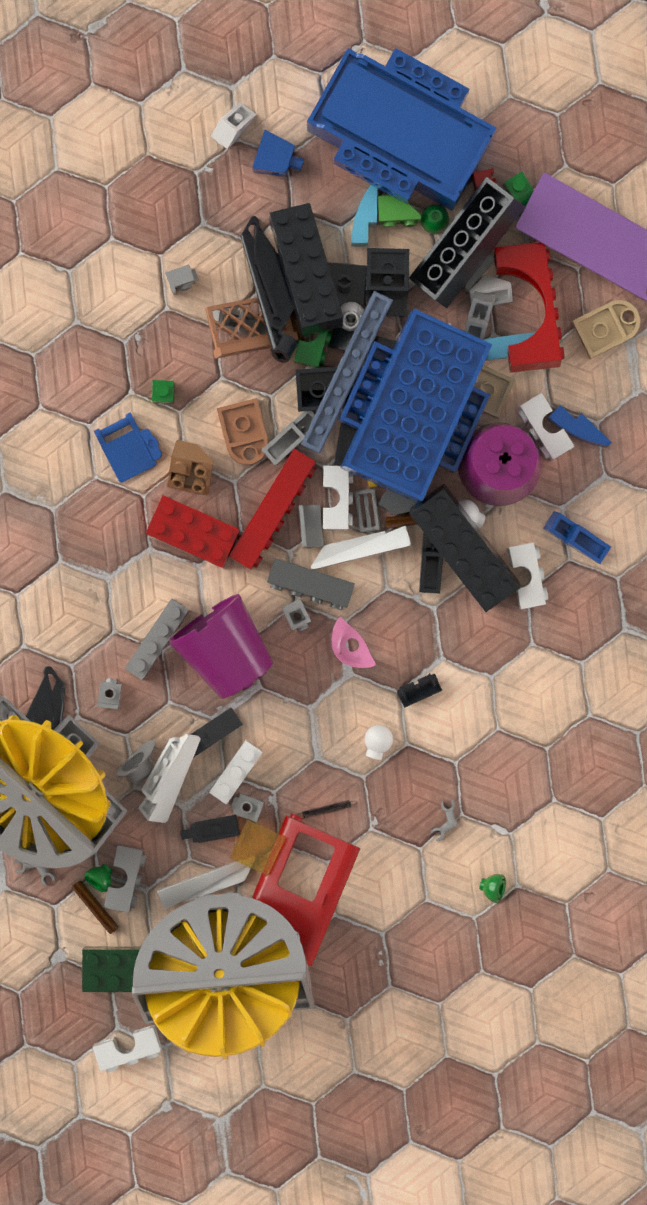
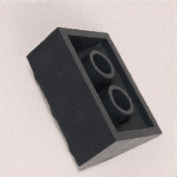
[295,367,359,412]

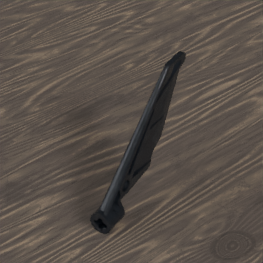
[240,216,298,363]
[26,666,65,730]

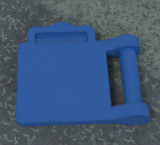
[94,412,162,483]

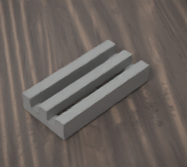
[354,488,381,533]

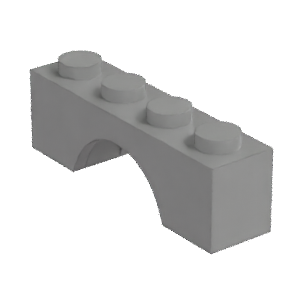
[124,598,190,680]

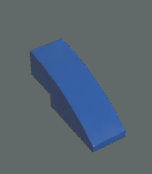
[547,405,612,447]
[543,511,611,564]

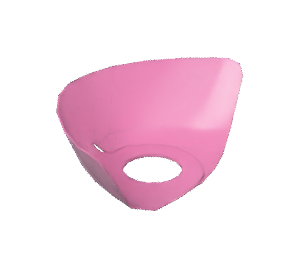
[332,617,376,668]

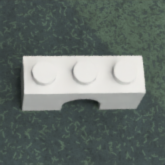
[518,393,575,461]
[323,466,353,530]
[507,542,548,610]
[209,740,263,804]
[93,1024,162,1073]

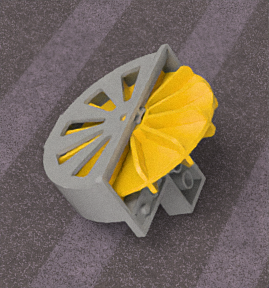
[0,695,128,868]
[132,892,315,1059]

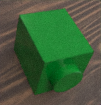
[152,380,175,404]

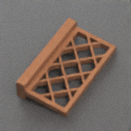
[205,297,299,359]

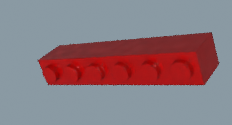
[229,448,317,570]

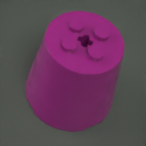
[458,422,542,506]
[169,594,273,699]

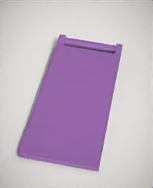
[515,173,647,303]

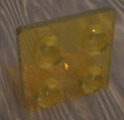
[230,819,285,875]

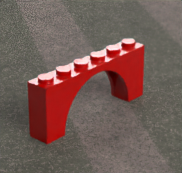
[494,242,565,373]

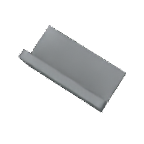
[299,504,323,548]

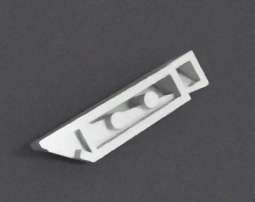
[311,526,411,570]
[138,734,201,823]
[157,855,256,910]

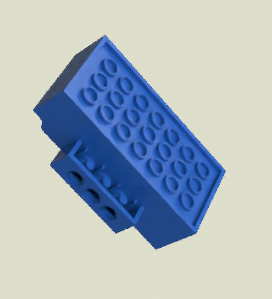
[307,48,496,211]
[338,308,492,503]

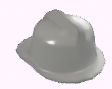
[116,740,156,785]

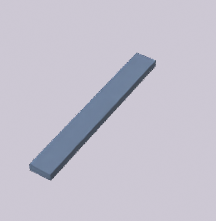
[301,291,393,453]

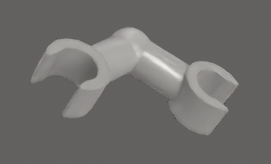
[430,799,457,841]
[14,860,56,886]

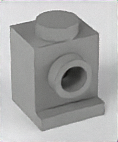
[165,264,199,295]
[282,599,311,632]
[97,678,123,710]
[231,793,264,823]

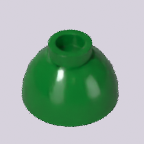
[421,205,450,234]
[84,864,112,892]
[479,874,506,903]

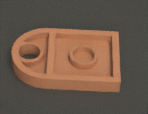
[216,398,268,465]

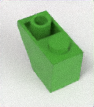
[378,195,421,228]

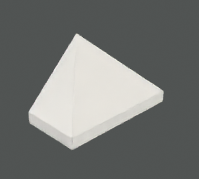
[469,275,513,305]

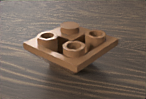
[167,440,214,496]

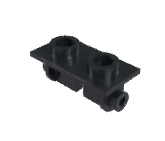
[397,673,443,708]

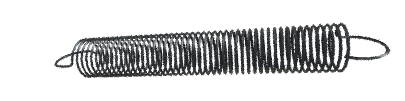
[300,800,357,819]

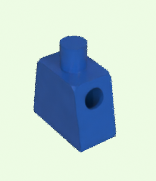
[252,130,304,177]

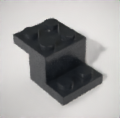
[365,248,410,317]

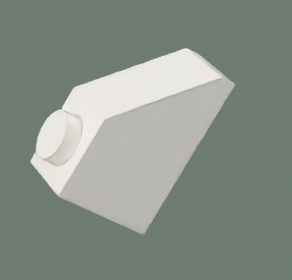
[211,102,257,149]

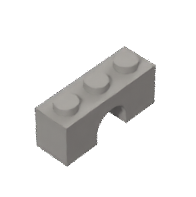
[104,844,147,913]

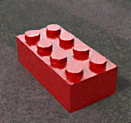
[146,495,240,569]

